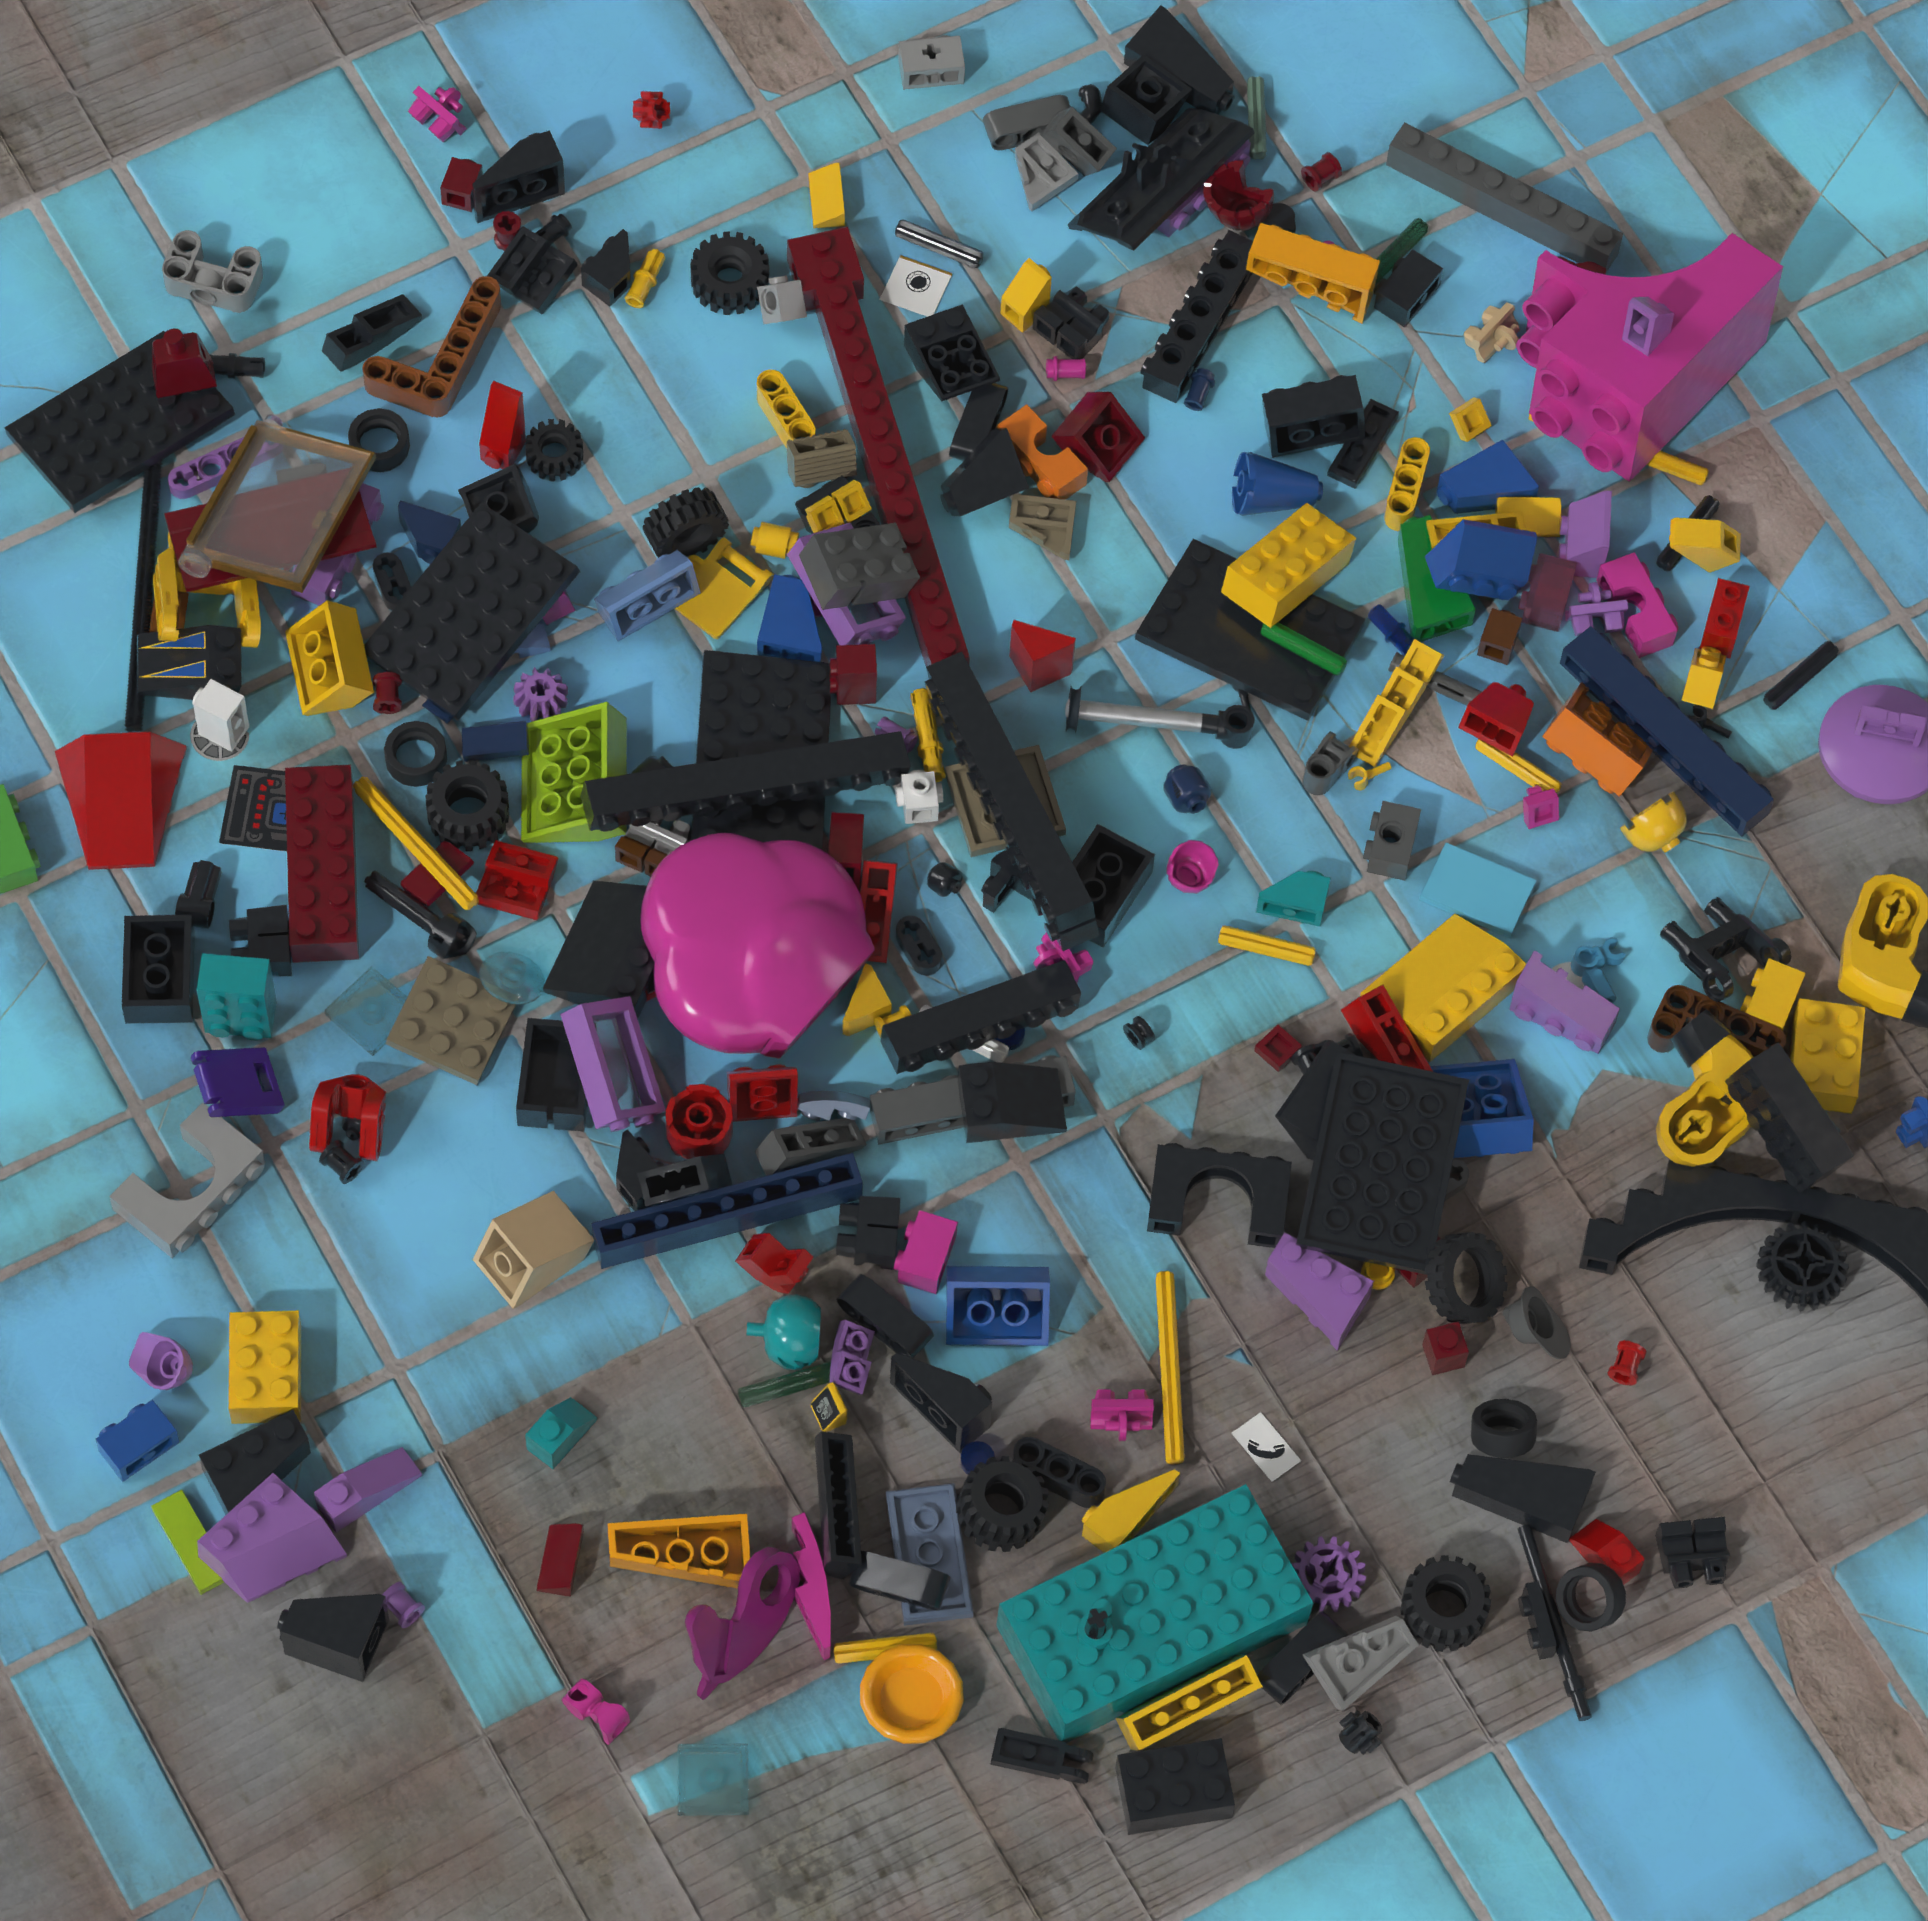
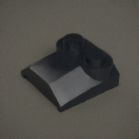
[458,463,539,533]

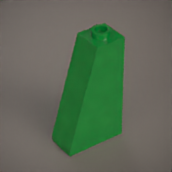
[1398,515,1476,642]

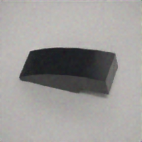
[322,294,422,372]

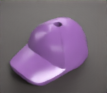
[129,1332,193,1390]

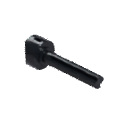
[364,870,477,959]

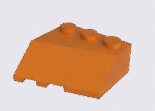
[1542,682,1653,797]

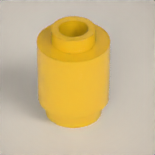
[750,521,799,559]

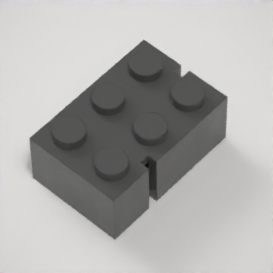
[799,523,920,610]

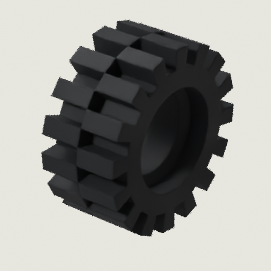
[525,419,584,481]

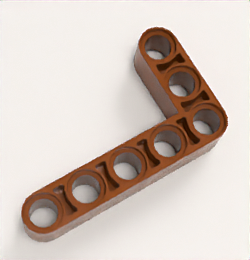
[362,276,501,418]

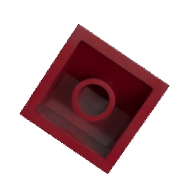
[1051,392,1145,482]

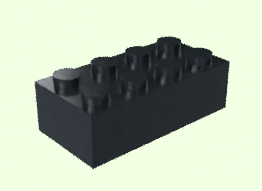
[1725,1042,1854,1194]

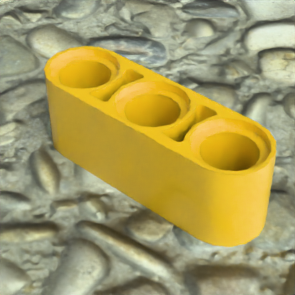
[757,369,816,449]
[1384,437,1430,531]

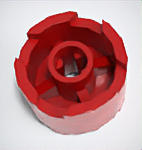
[666,1084,733,1159]

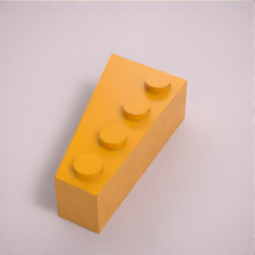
[1246,223,1380,324]
[607,1514,750,1589]

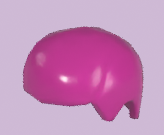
[1166,840,1219,894]

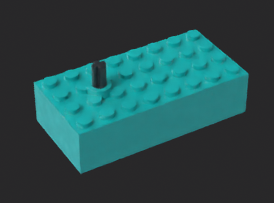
[996,1484,1313,1743]

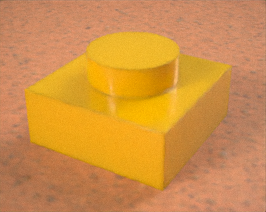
[1449,397,1492,442]

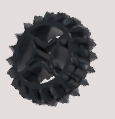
[1756,1221,1849,1312]

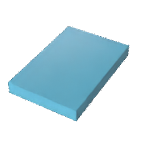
[1419,843,1536,938]

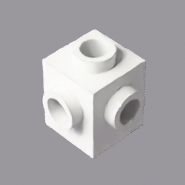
[895,770,943,824]

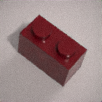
[829,644,877,705]

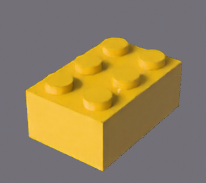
[1789,998,1865,1114]
[228,1310,301,1424]

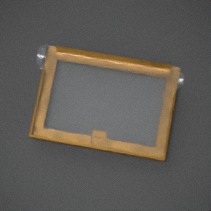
[178,415,376,593]

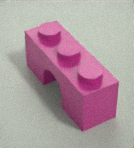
[1596,552,1678,658]

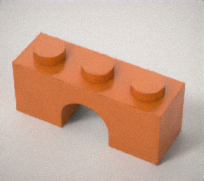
[997,404,1088,500]

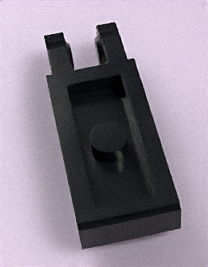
[990,1728,1094,1784]

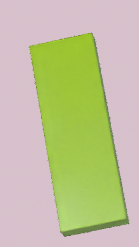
[151,1490,224,1595]

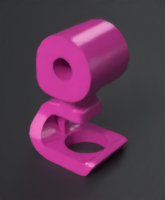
[562,1678,630,1745]

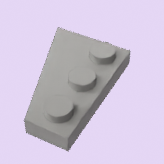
[1303,1616,1419,1711]

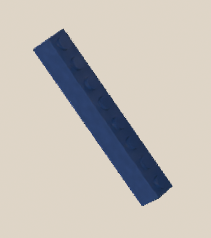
[1560,626,1774,837]
[591,1153,863,1269]

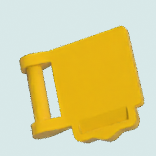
[675,537,774,639]

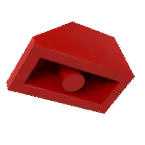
[1569,1519,1645,1585]

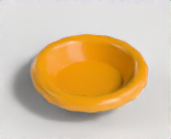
[860,1644,964,1744]

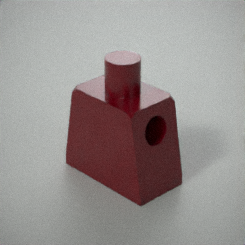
[152,328,217,398]

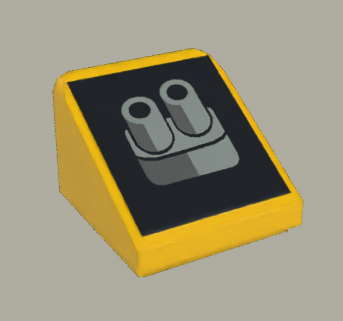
[811,1382,847,1432]

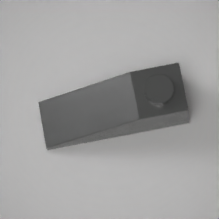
[754,1118,867,1176]

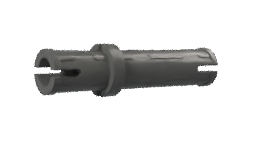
[1388,652,1482,706]

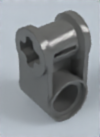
[1303,731,1359,795]

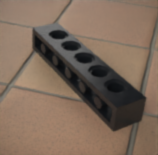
[1140,230,1253,403]

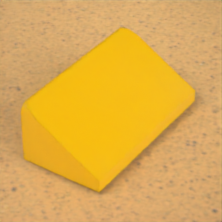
[808,163,845,228]
[1495,497,1561,537]

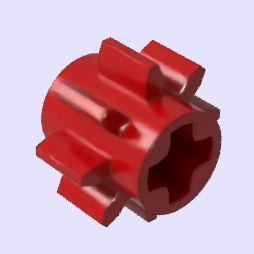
[633,91,670,129]

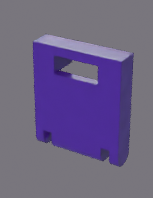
[190,1047,285,1117]

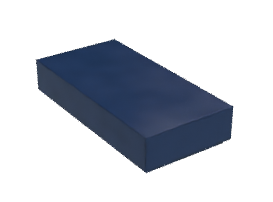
[462,721,529,762]

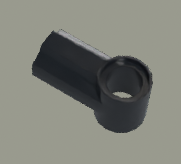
[175,860,222,929]

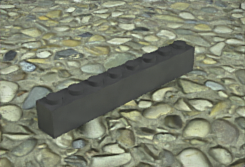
[1386,122,1623,272]

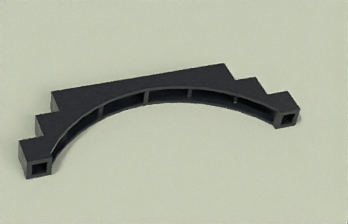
[1579,1160,1928,1307]

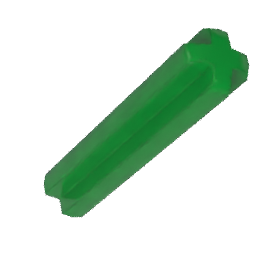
[1261,623,1347,676]

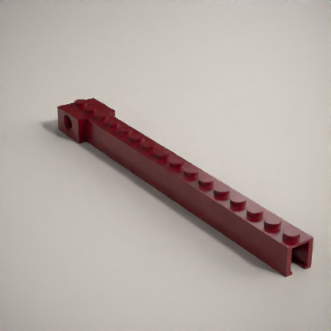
[787,227,970,670]

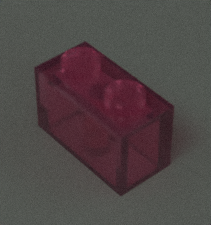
[1518,553,1577,632]

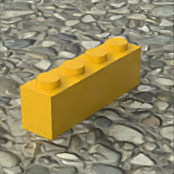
[1115,1655,1262,1751]

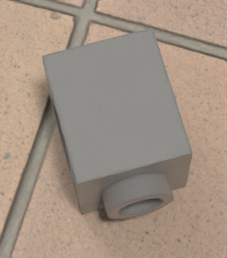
[757,275,807,324]

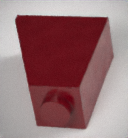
[828,812,864,893]

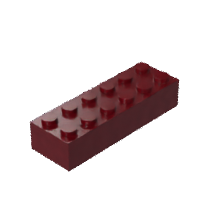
[285,764,359,963]

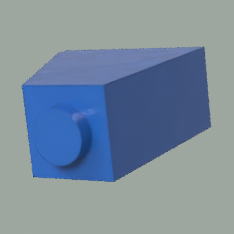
[1437,439,1539,514]
[757,574,822,662]

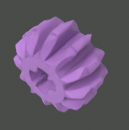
[513,667,568,721]

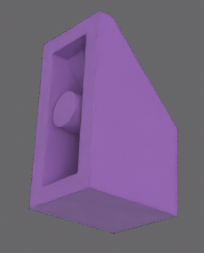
[1622,297,1674,356]

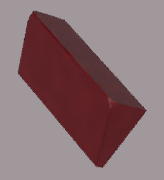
[400,841,474,906]
[536,1523,584,1597]

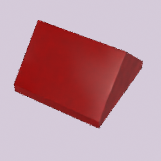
[1009,620,1076,692]

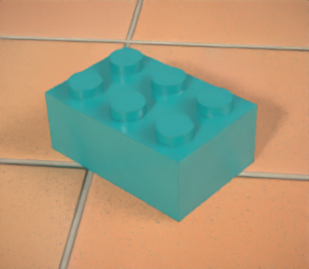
[197,953,277,1040]

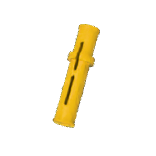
[910,688,946,783]

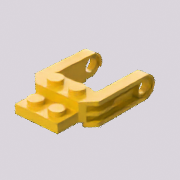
[153,532,261,648]

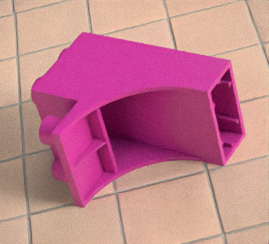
[1516,233,1783,482]

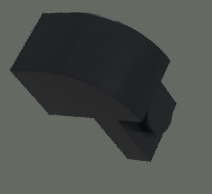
[981,850,1033,913]

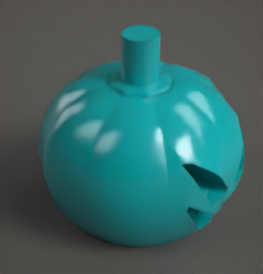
[746,1294,821,1370]

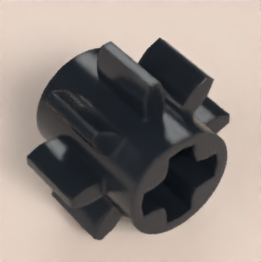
[1339,1710,1382,1755]

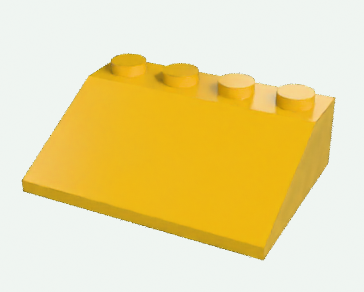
[1360,914,1526,1063]

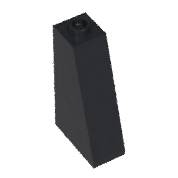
[1124,5,1235,115]
[1450,1454,1596,1543]

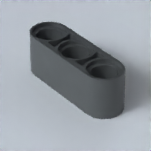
[983,95,1071,150]

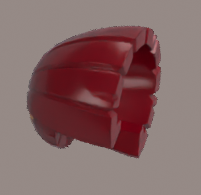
[1203,160,1274,231]

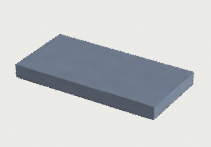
[886,1483,973,1626]

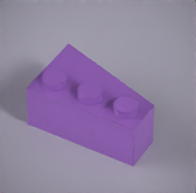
[1509,950,1620,1054]
[1265,1232,1374,1351]

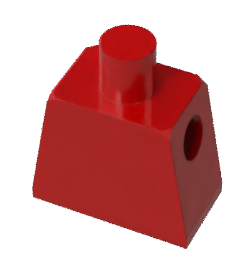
[1458,682,1534,757]

